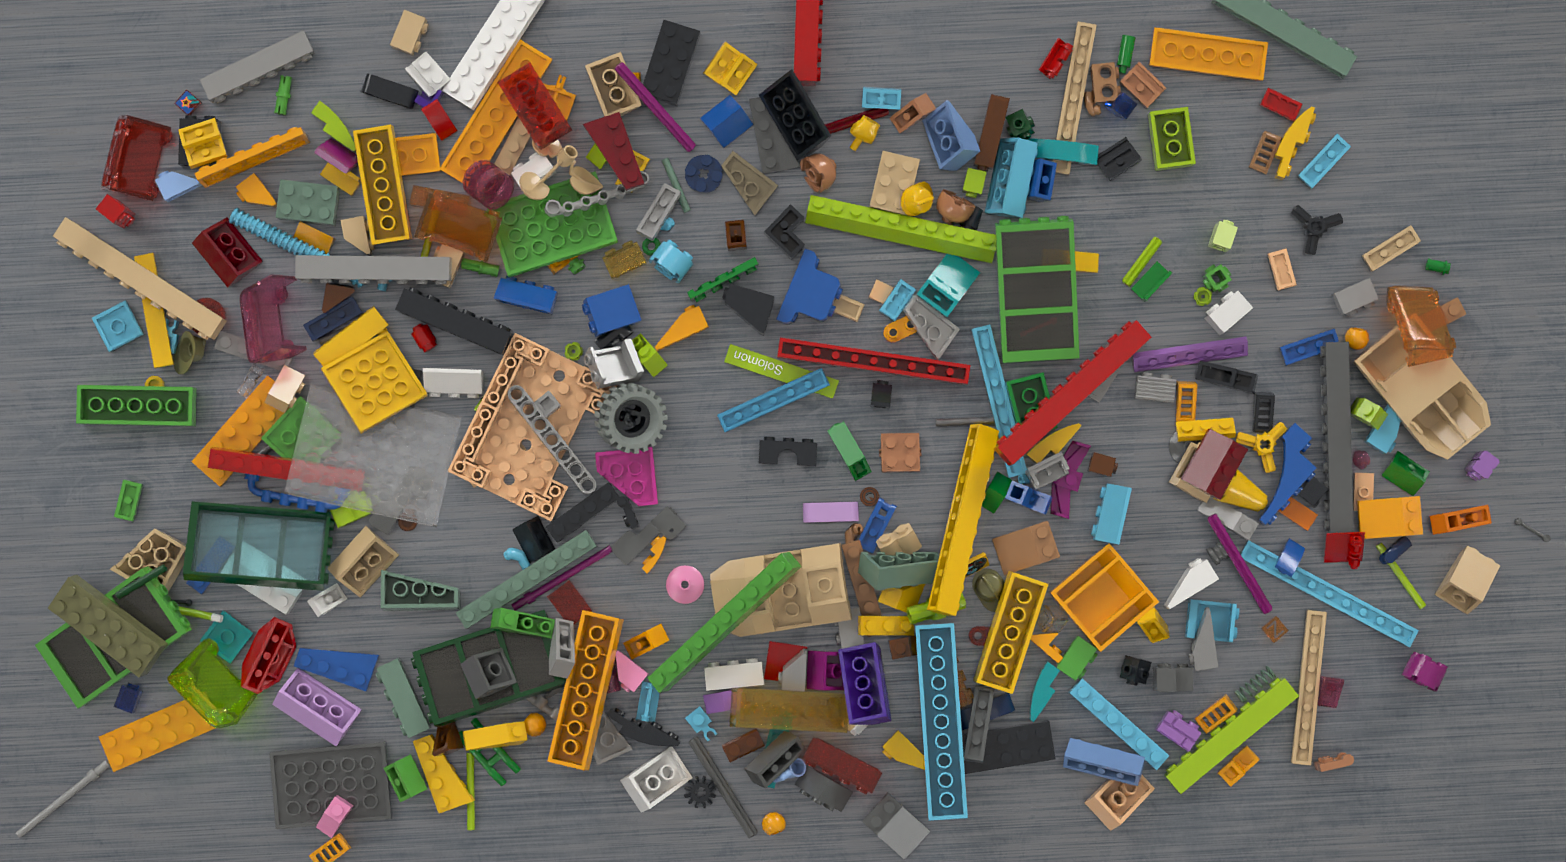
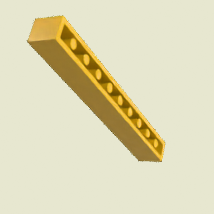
[927,424,999,616]

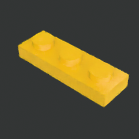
[1176,418,1236,442]
[858,616,914,636]

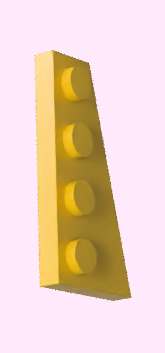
[413,734,475,813]

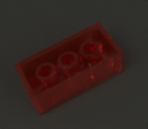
[497,62,572,150]
[803,736,882,795]

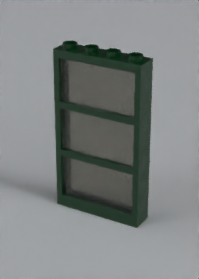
[411,610,566,727]

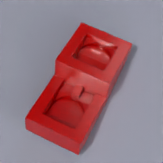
[421,99,458,141]

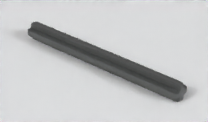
[689,737,758,838]

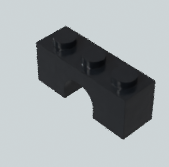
[758,437,817,467]

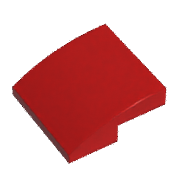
[764,641,807,681]

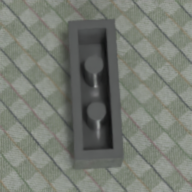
[744,731,806,788]

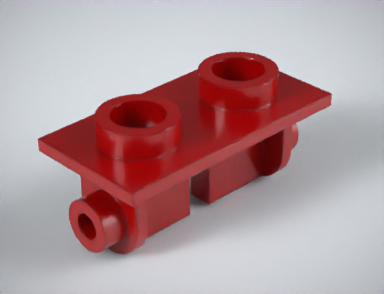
[1039,38,1073,79]

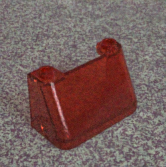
[101,115,172,201]

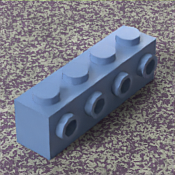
[1063,738,1145,786]

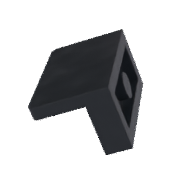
[513,516,555,563]

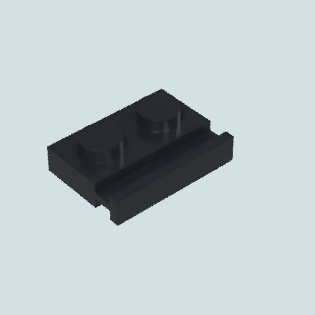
[1097,137,1142,181]

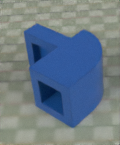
[1005,481,1053,515]

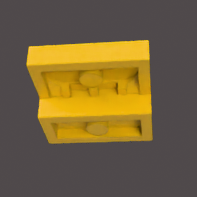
[703,42,758,95]
[178,118,228,169]

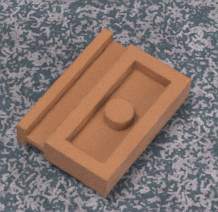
[1119,62,1166,109]

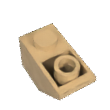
[341,216,375,256]

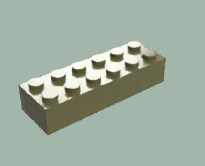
[48,575,168,678]

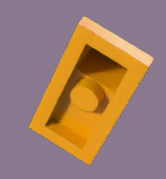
[1031,633,1063,663]

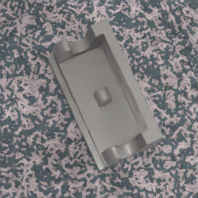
[1025,452,1069,491]

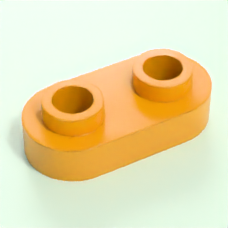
[883,316,917,343]

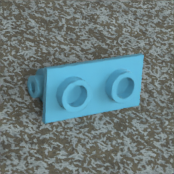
[636,681,660,722]

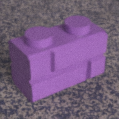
[1465,451,1500,481]
[1155,710,1201,752]

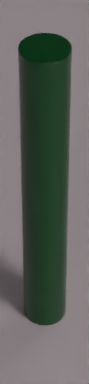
[115,564,167,599]

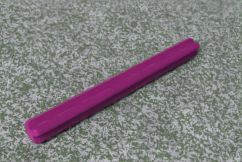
[615,62,696,152]
[1208,514,1272,614]

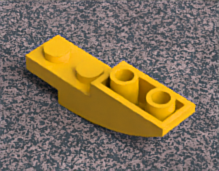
[1274,107,1316,180]

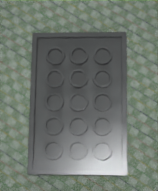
[269,742,392,829]

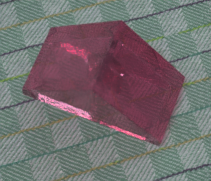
[1317,676,1344,708]

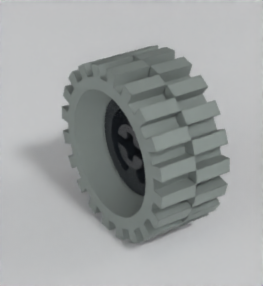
[594,382,668,454]

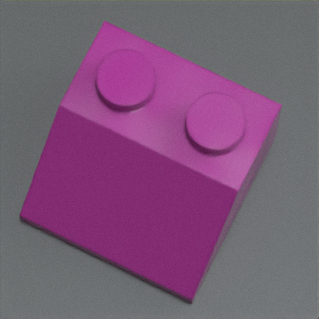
[806,650,844,691]

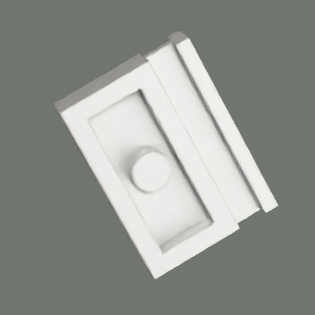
[405,52,451,98]

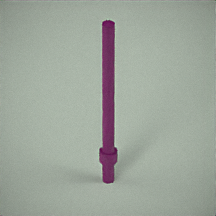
[511,545,613,611]

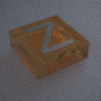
[1261,616,1289,643]

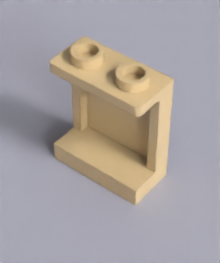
[1169,442,1210,503]

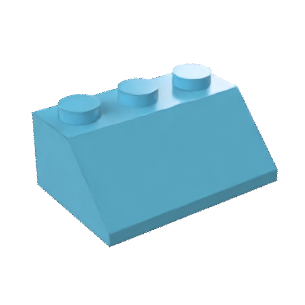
[1091,483,1132,545]

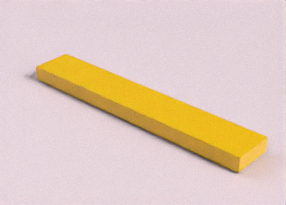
[134,253,174,369]

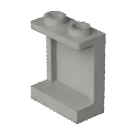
[584,339,644,389]

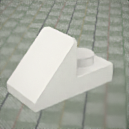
[307,583,347,617]

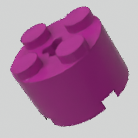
[1402,651,1448,692]

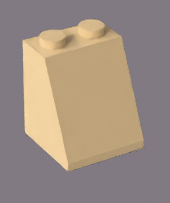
[1435,545,1500,615]

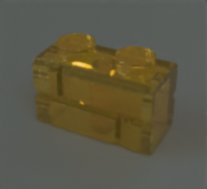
[602,240,647,280]

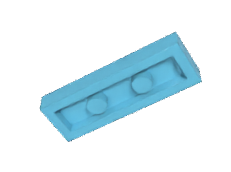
[1298,134,1351,189]

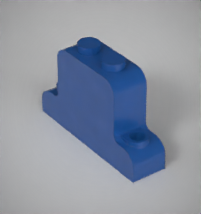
[776,248,843,324]

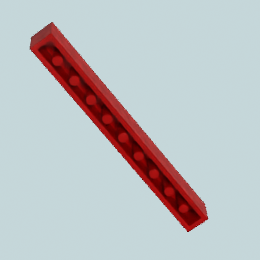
[994,320,1152,466]
[777,337,971,385]

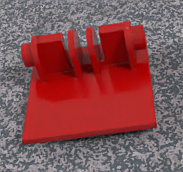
[1324,532,1365,569]

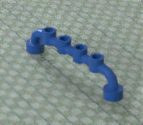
[244,474,351,513]

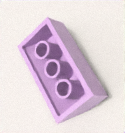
[272,668,361,747]

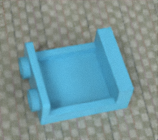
[1185,599,1239,642]

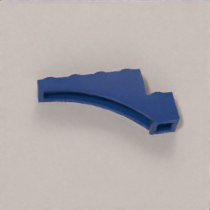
[1258,423,1316,526]

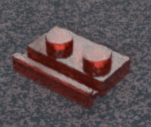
[547,580,593,624]

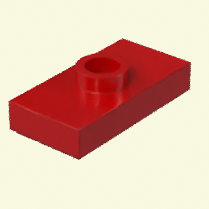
[1259,88,1303,122]

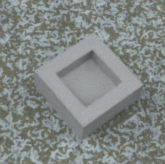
[534,391,561,418]

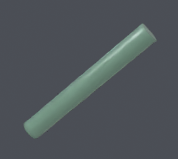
[662,158,691,213]

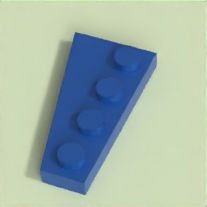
[294,648,379,691]

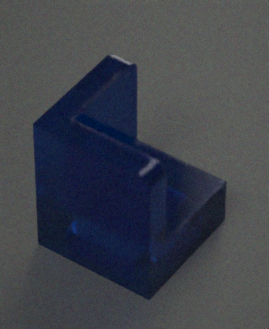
[1104,92,1137,119]

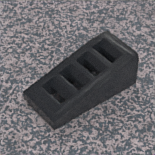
[1253,392,1275,433]

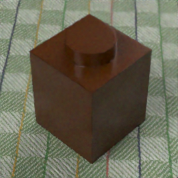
[1087,452,1118,477]

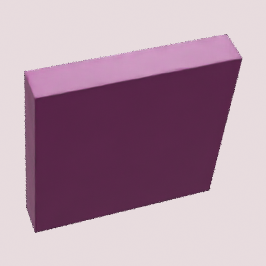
[314,138,358,173]

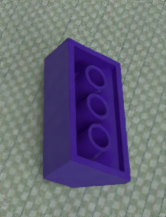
[838,642,892,725]

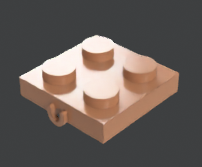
[879,433,922,473]

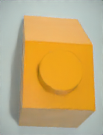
[235,173,277,208]
[623,624,670,660]

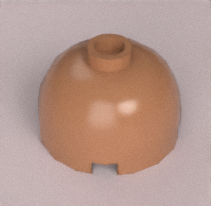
[800,153,837,193]
[936,189,976,225]

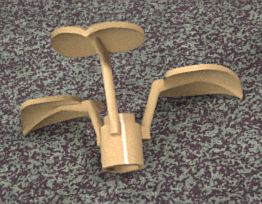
[519,124,603,200]

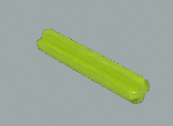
[1122,237,1162,286]

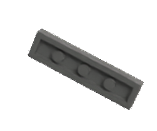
[964,685,995,763]

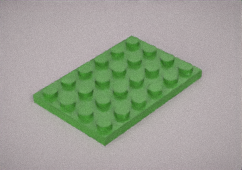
[486,171,618,278]

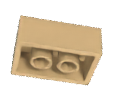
[870,151,920,215]

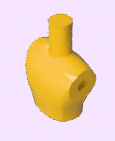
[850,115,880,151]

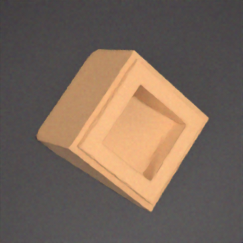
[869,279,894,304]

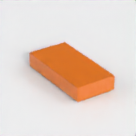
[1278,497,1318,531]

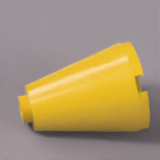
[1213,469,1268,512]

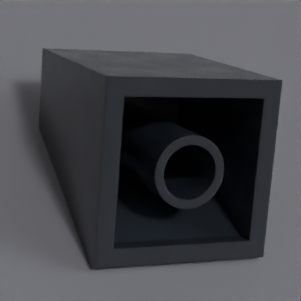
[722,284,775,336]

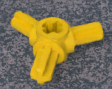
[1236,422,1287,473]

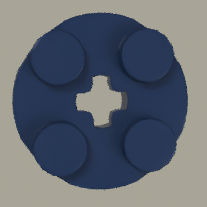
[685,155,723,193]

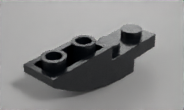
[606,708,681,747]

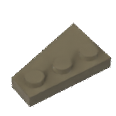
[721,151,778,216]

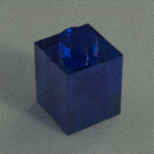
[114,682,143,714]

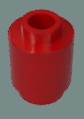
[411,323,437,353]

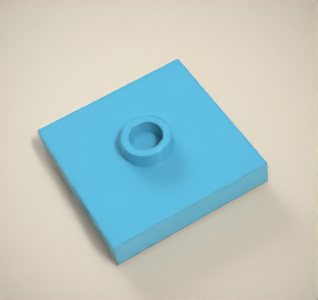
[92,300,144,352]

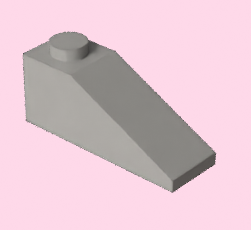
[1197,497,1259,540]
[1189,607,1218,671]
[549,618,575,679]

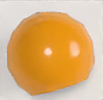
[1345,327,1369,350]
[524,713,546,737]
[762,812,786,836]

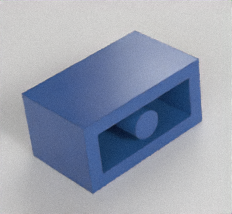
[1027,159,1057,202]

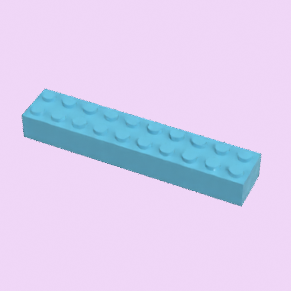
[915,623,968,821]

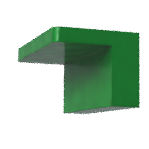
[1130,261,1172,302]
[1382,451,1430,496]

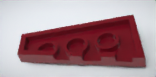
[583,112,645,191]

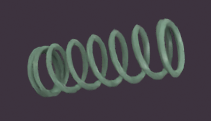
[1235,666,1276,703]

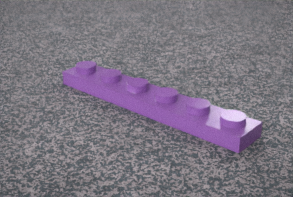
[1133,336,1248,372]

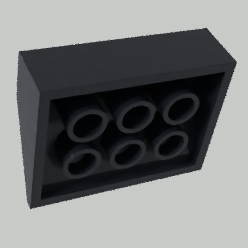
[759,70,831,161]

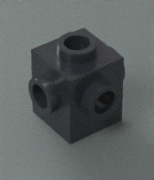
[1120,655,1152,686]

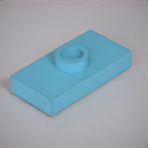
[879,279,916,321]

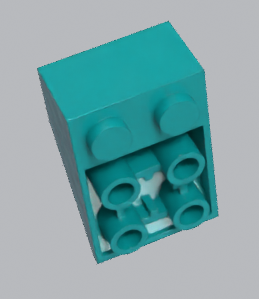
[916,254,980,318]

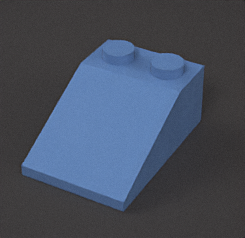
[922,100,980,171]

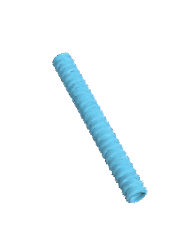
[229,208,364,288]

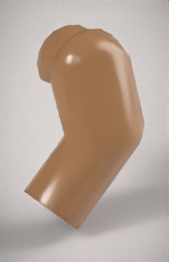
[1084,91,1101,117]
[845,523,863,543]

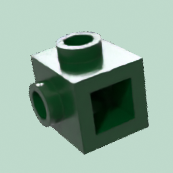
[1005,108,1035,140]

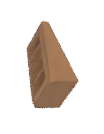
[1249,131,1282,174]

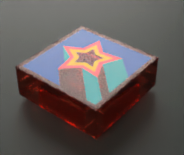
[174,89,202,115]

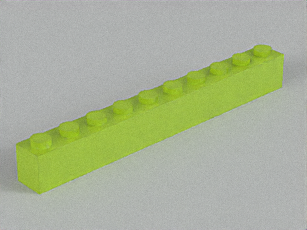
[805,195,996,263]

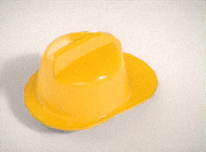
[901,181,934,216]

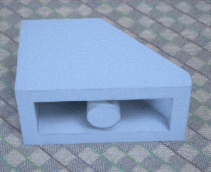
[155,171,202,202]

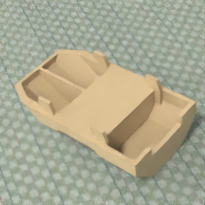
[1353,313,1491,460]
[710,543,852,637]

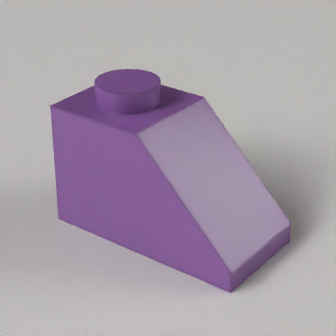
[703,687,744,714]

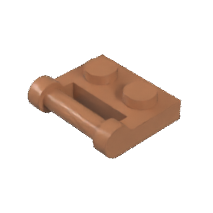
[1314,752,1354,772]

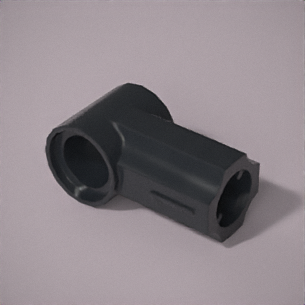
[594,325,634,350]

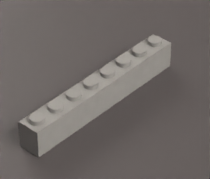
[295,255,452,285]

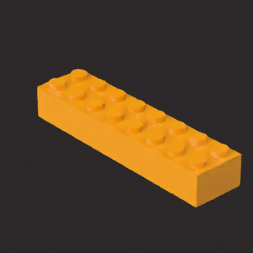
[547,610,624,771]

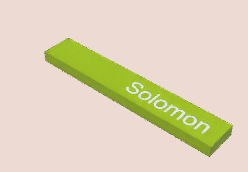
[724,344,839,399]

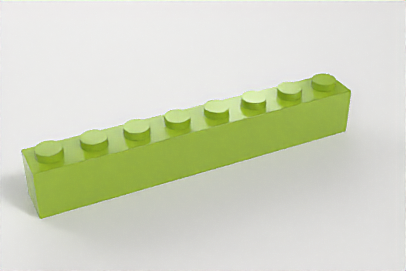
[1164,677,1299,794]

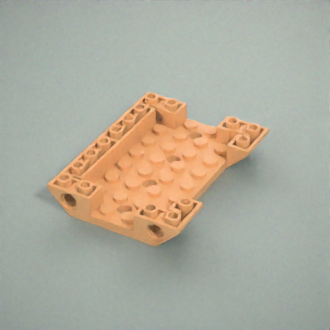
[448,333,618,522]

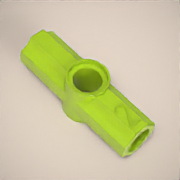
[906,593,966,624]

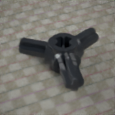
[1291,205,1343,255]

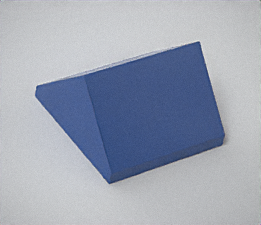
[700,95,753,148]

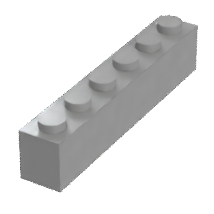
[199,30,316,103]

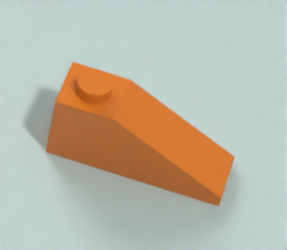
[1429,505,1492,535]

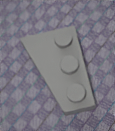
[903,294,960,360]

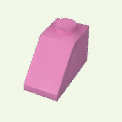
[616,650,649,693]
[316,795,353,838]

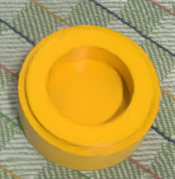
[145,376,165,387]

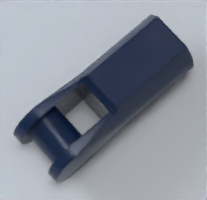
[1379,536,1412,565]

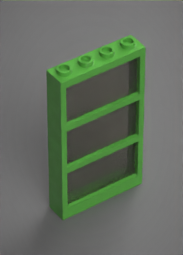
[995,216,1080,363]
[35,566,192,709]

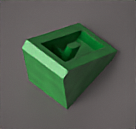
[982,471,1013,514]

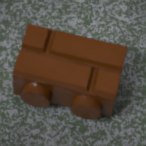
[722,728,765,763]

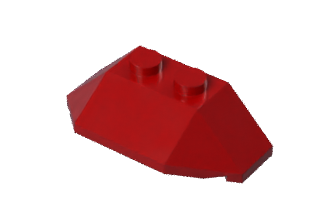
[241,617,297,694]

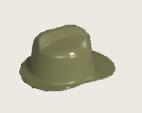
[173,331,206,374]
[972,569,1005,612]

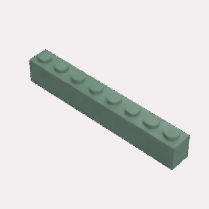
[1211,0,1357,79]
[456,530,598,629]

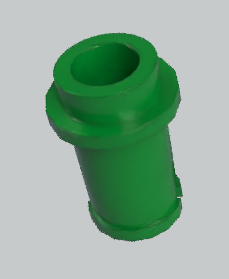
[1425,258,1451,275]

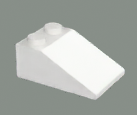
[1163,558,1219,609]
[620,746,693,812]

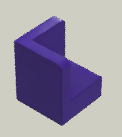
[414,90,444,108]

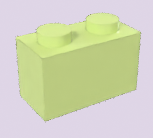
[1208,220,1238,253]

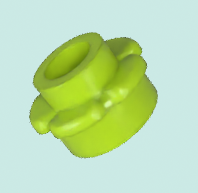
[1193,287,1212,306]
[564,342,583,361]

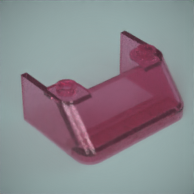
[240,274,307,363]

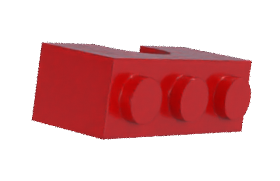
[95,194,136,229]

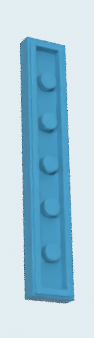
[717,368,830,432]

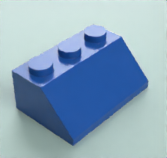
[494,275,558,315]

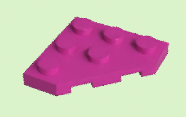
[595,447,658,506]

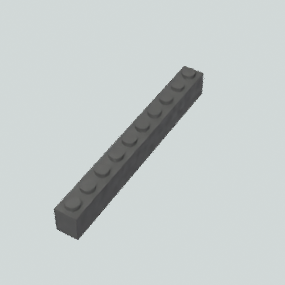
[1320,342,1354,533]

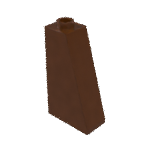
[973,94,1010,172]

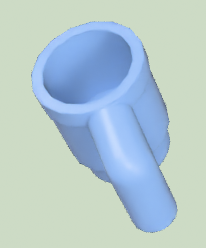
[773,758,806,783]

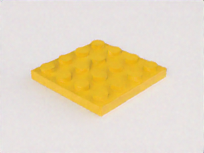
[321,331,427,434]

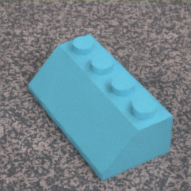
[985,138,1038,218]

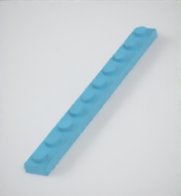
[1241,540,1419,647]

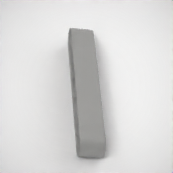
[508,385,596,495]

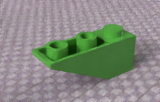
[490,608,555,639]

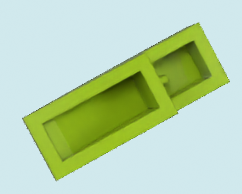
[311,100,356,153]

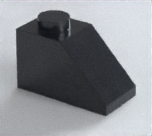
[870,380,892,409]

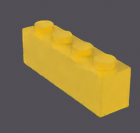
[313,305,388,367]

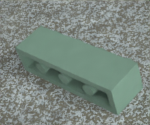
[376,658,432,738]

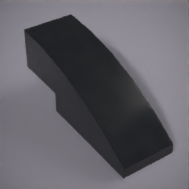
[1195,361,1258,394]

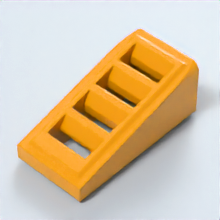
[1176,381,1197,422]
[1195,694,1238,734]
[309,833,351,862]

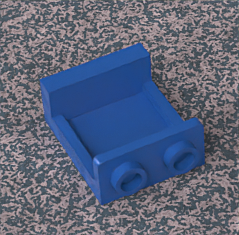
[582,284,641,337]

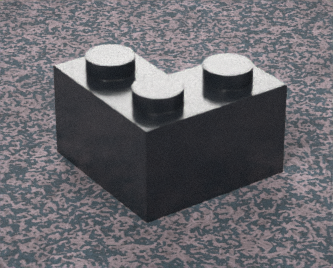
[764,204,805,260]

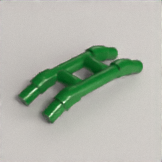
[459,718,521,786]

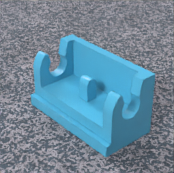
[862,87,901,110]

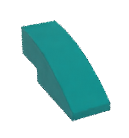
[1029,661,1060,722]

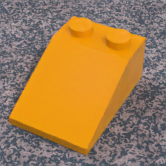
[1357,496,1423,539]

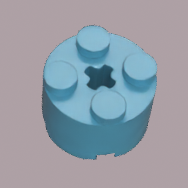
[649,240,693,283]

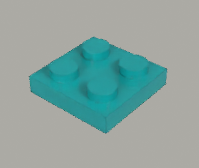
[200,610,254,664]

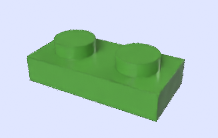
[114,480,143,522]

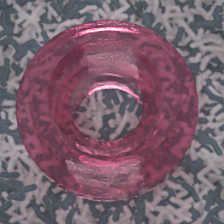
[1353,450,1370,469]

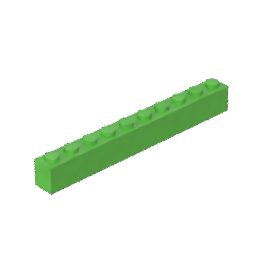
[648,552,802,693]

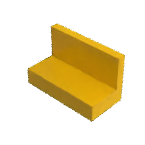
[320,163,361,196]

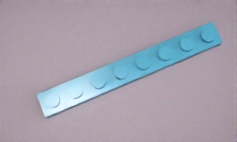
[971,325,1027,478]

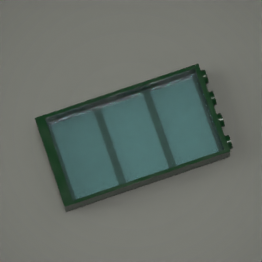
[183,501,335,591]

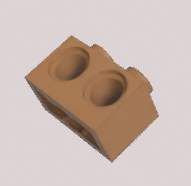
[1090,62,1121,105]

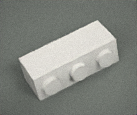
[704,658,764,691]

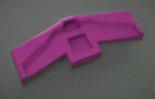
[1050,441,1091,519]

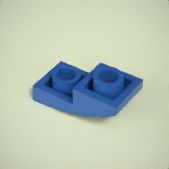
[1275,538,1305,577]

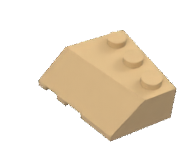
[110,528,186,593]

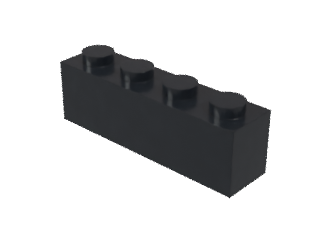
[546,482,619,543]

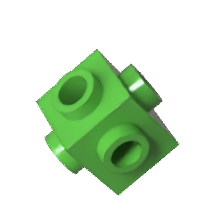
[1202,264,1232,293]

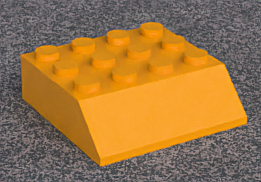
[1049,543,1159,652]

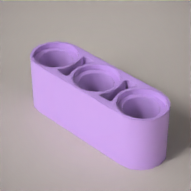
[803,502,859,523]

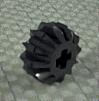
[684,776,716,808]

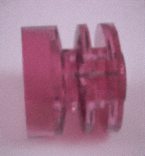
[463,160,514,209]

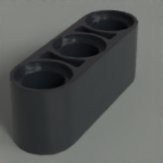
[360,73,419,109]

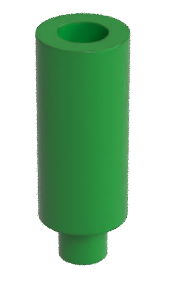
[1117,35,1136,74]

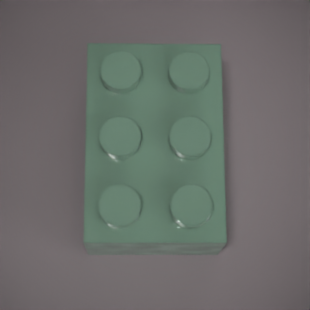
[276,179,340,226]

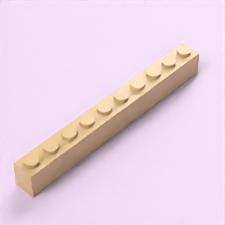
[53,217,227,340]

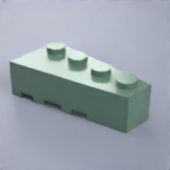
[858,552,940,591]
[381,570,460,611]

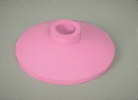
[666,565,704,604]

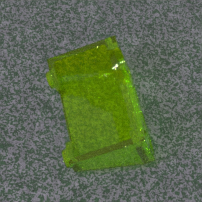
[167,638,258,728]

